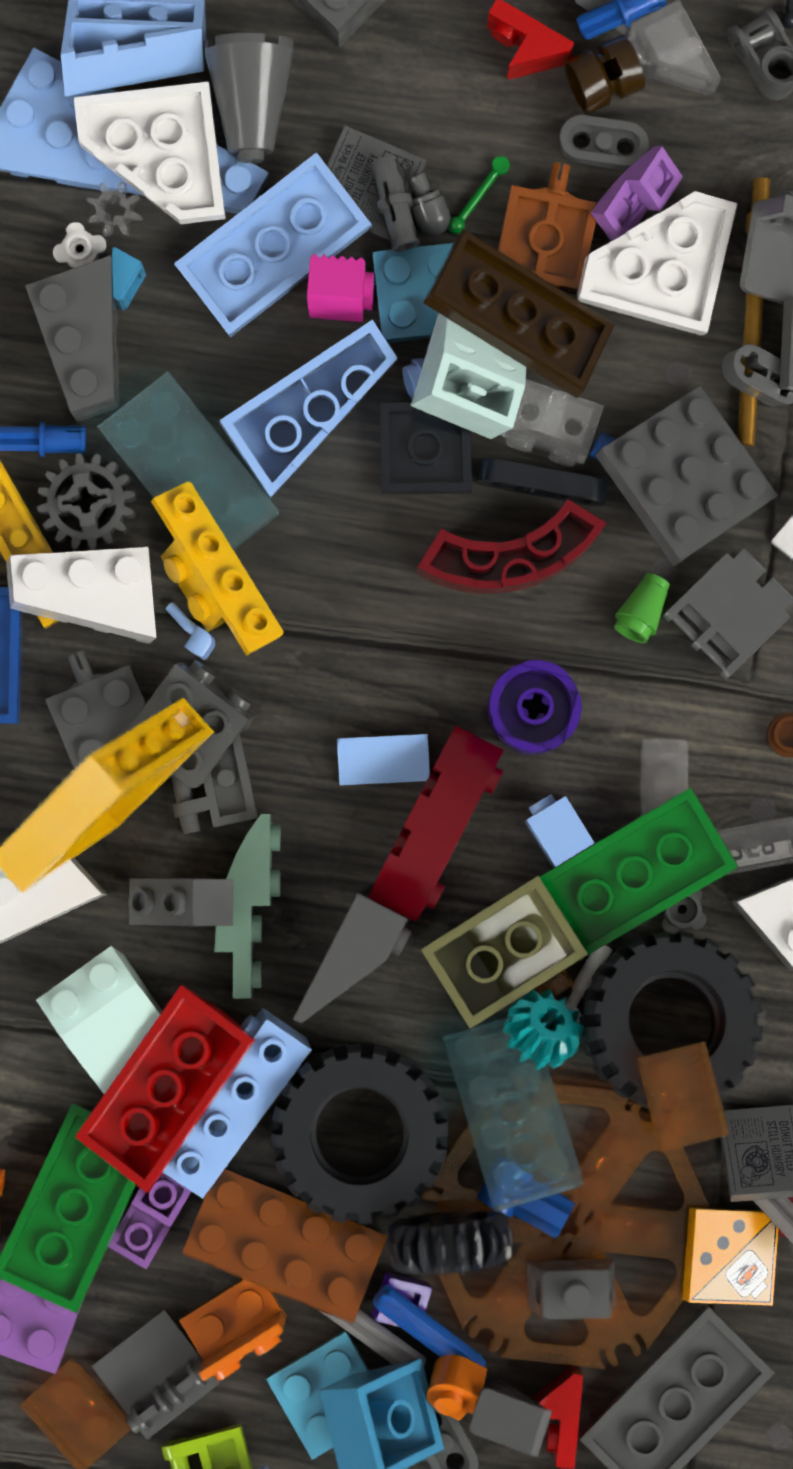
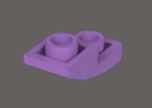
[108,1173,191,1270]

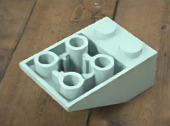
[411,313,526,439]

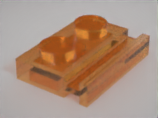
[637,1042,730,1151]
[20,1357,131,1469]

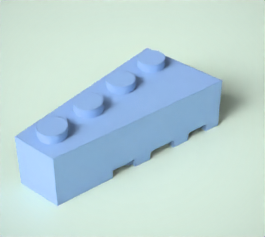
[220,320,397,499]

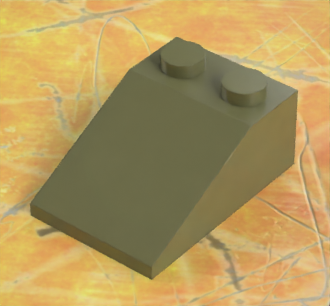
[421,876,588,1029]

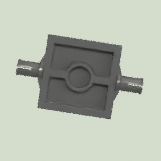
[45,650,146,770]

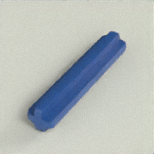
[372,1285,486,1367]

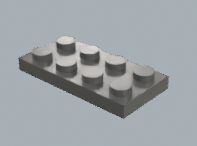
[578,1304,775,1469]

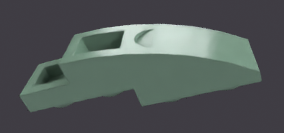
[214,814,281,998]

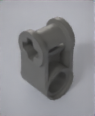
[727,7,793,101]

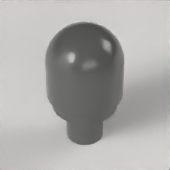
[408,172,450,236]

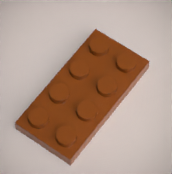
[182,1169,387,1324]

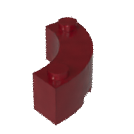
[417,499,606,594]
[367,725,504,922]

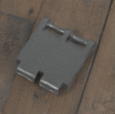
[662,548,793,681]

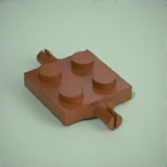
[498,162,597,293]

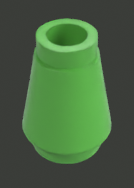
[614,573,670,643]

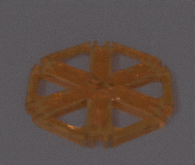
[422,1080,710,1369]

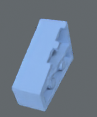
[61,0,206,97]

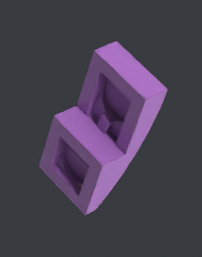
[591,146,683,241]

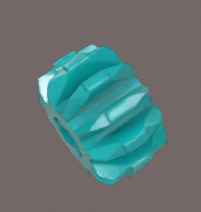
[502,989,585,1070]

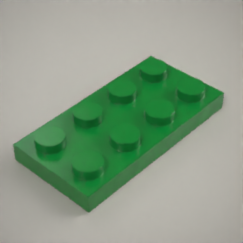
[539,788,739,960]
[0,1103,136,1313]

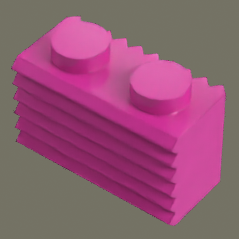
[307,254,374,322]

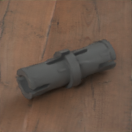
[370,156,420,252]

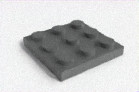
[595,386,778,566]

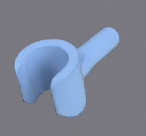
[165,602,216,660]

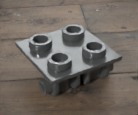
[91,1309,220,1440]

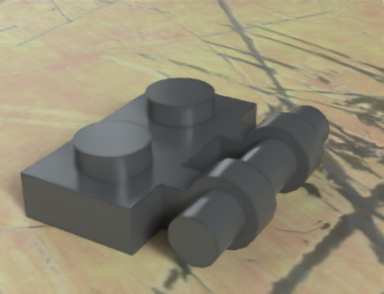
[169,733,258,835]

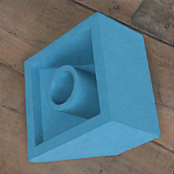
[319,1358,444,1469]

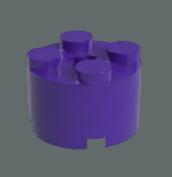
[487,660,582,755]

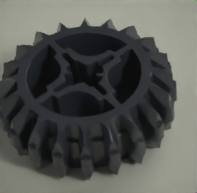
[387,1209,513,1275]

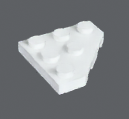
[74,81,225,224]
[576,191,737,336]

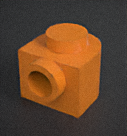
[427,1355,487,1421]

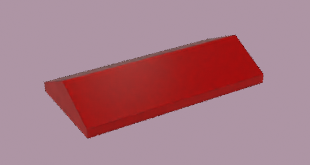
[75,985,256,1193]

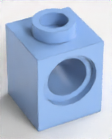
[524,794,594,867]

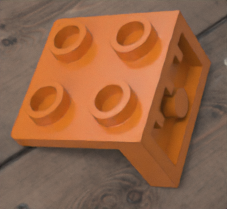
[179,1279,287,1381]

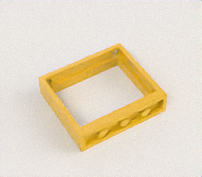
[0,697,214,893]

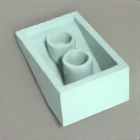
[36,946,162,1094]

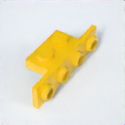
[151,482,284,656]

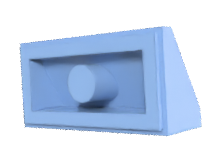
[337,734,430,786]

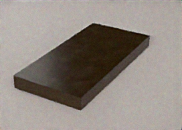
[423,229,615,398]

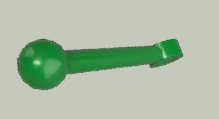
[448,156,510,234]

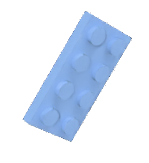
[174,152,372,337]

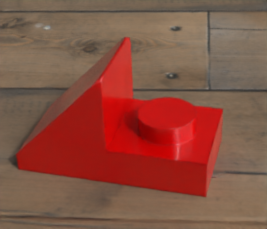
[487,0,575,79]
[531,1365,583,1469]

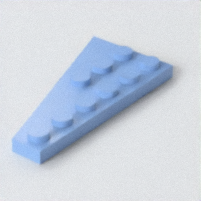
[0,47,269,214]

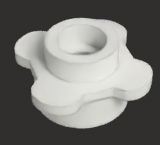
[53,222,106,268]

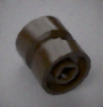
[564,34,645,114]

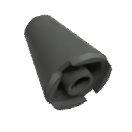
[204,33,294,163]

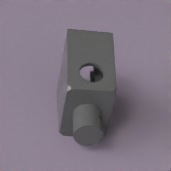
[526,1259,616,1319]

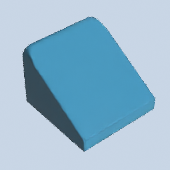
[112,247,146,311]

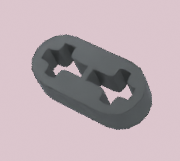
[722,344,793,407]

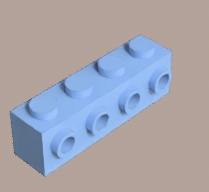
[163,1008,312,1199]

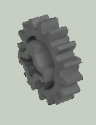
[37,453,137,551]

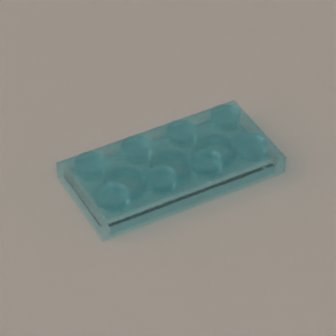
[97,371,280,550]
[443,1017,584,1212]

